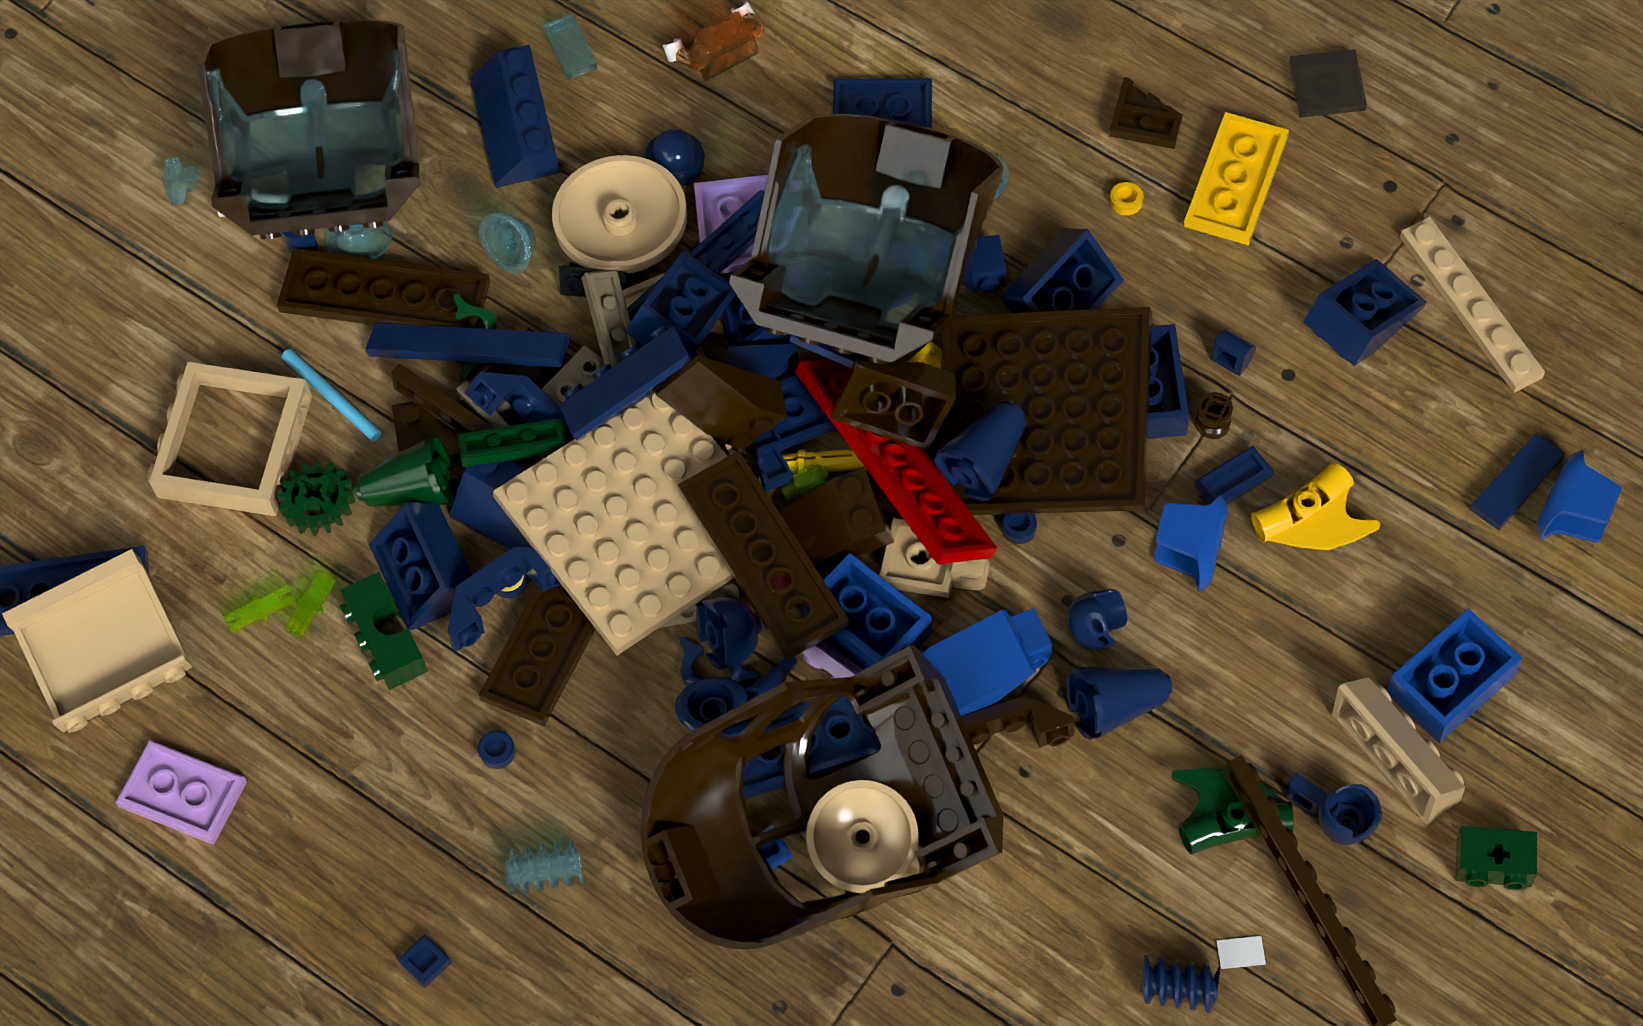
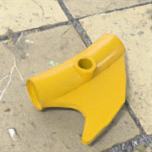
[1251,462,1380,550]

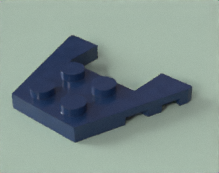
[753,374,837,492]

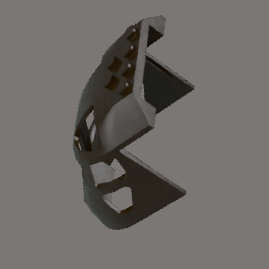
[641,645,1003,950]

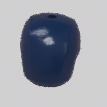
[1067,588,1128,649]
[1318,784,1382,845]

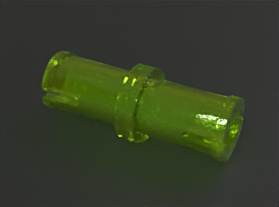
[223,583,297,634]

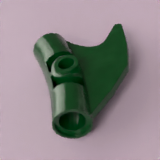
[1171,768,1294,855]

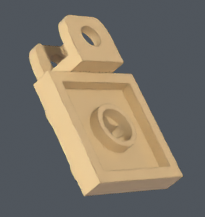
[879,518,990,598]

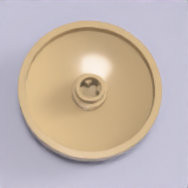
[552,155,687,274]

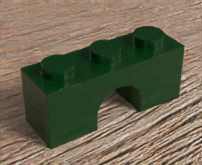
[339,572,428,690]

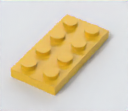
[1184,112,1289,246]

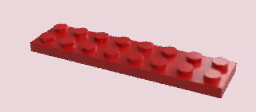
[795,359,997,565]

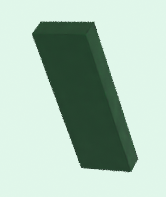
[457,418,566,468]

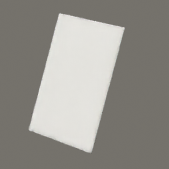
[1216,936,1266,969]

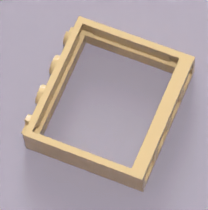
[147,362,312,516]

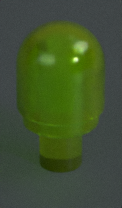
[781,464,830,499]

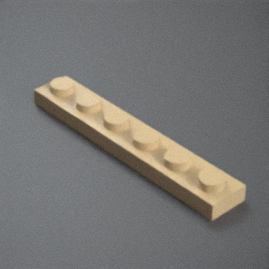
[1400,217,1545,393]

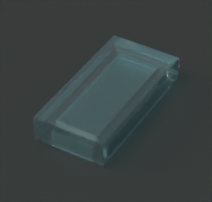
[543,14,598,80]

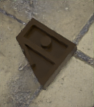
[1109,77,1182,149]
[391,401,461,461]

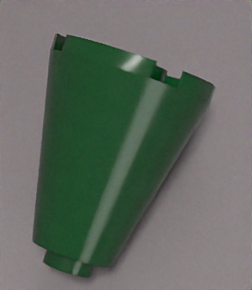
[355,436,456,507]

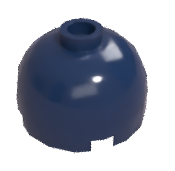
[696,596,762,670]

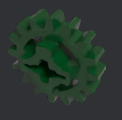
[277,461,355,536]

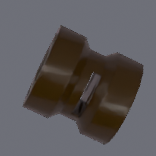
[1196,392,1233,439]

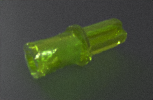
[285,570,337,638]

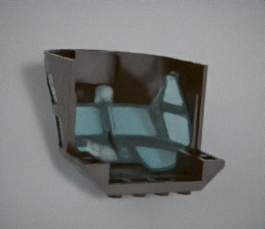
[198,20,420,239]
[729,114,1003,364]

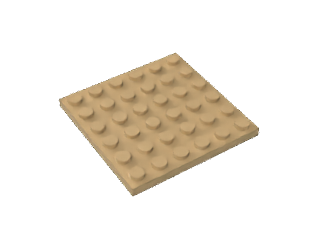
[493,390,773,655]

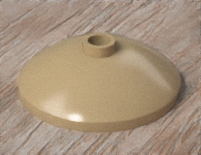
[806,780,918,893]

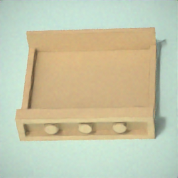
[2,549,192,733]

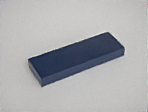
[1470,433,1565,531]

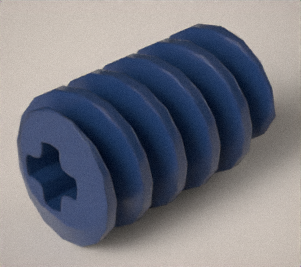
[1140,955,1221,1013]

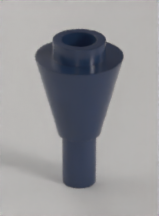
[745,657,798,702]

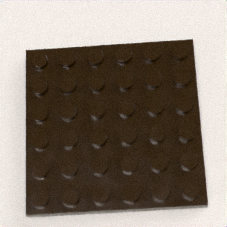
[935,307,1152,515]

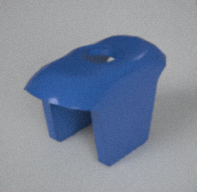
[1537,450,1622,543]
[1154,495,1228,592]

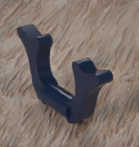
[680,637,759,686]

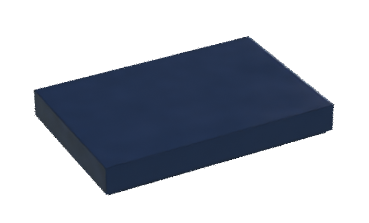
[833,78,932,129]

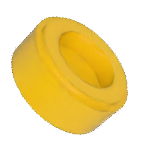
[1109,182,1144,215]

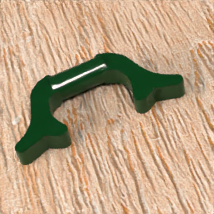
[452,294,497,380]

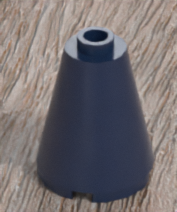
[934,402,1026,501]
[1066,667,1172,740]

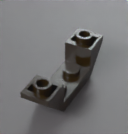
[961,695,1075,747]

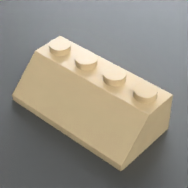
[1331,677,1465,826]

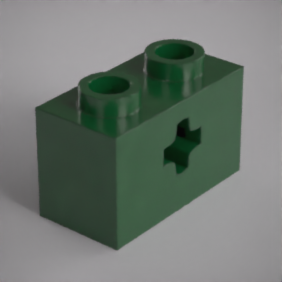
[1456,826,1537,890]

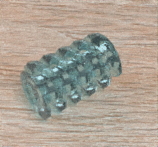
[505,839,585,896]

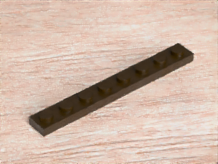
[1222,755,1397,1026]

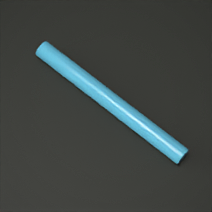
[281,349,382,442]

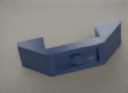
[464,372,574,456]
[447,547,561,652]

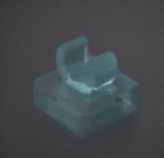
[162,157,200,205]

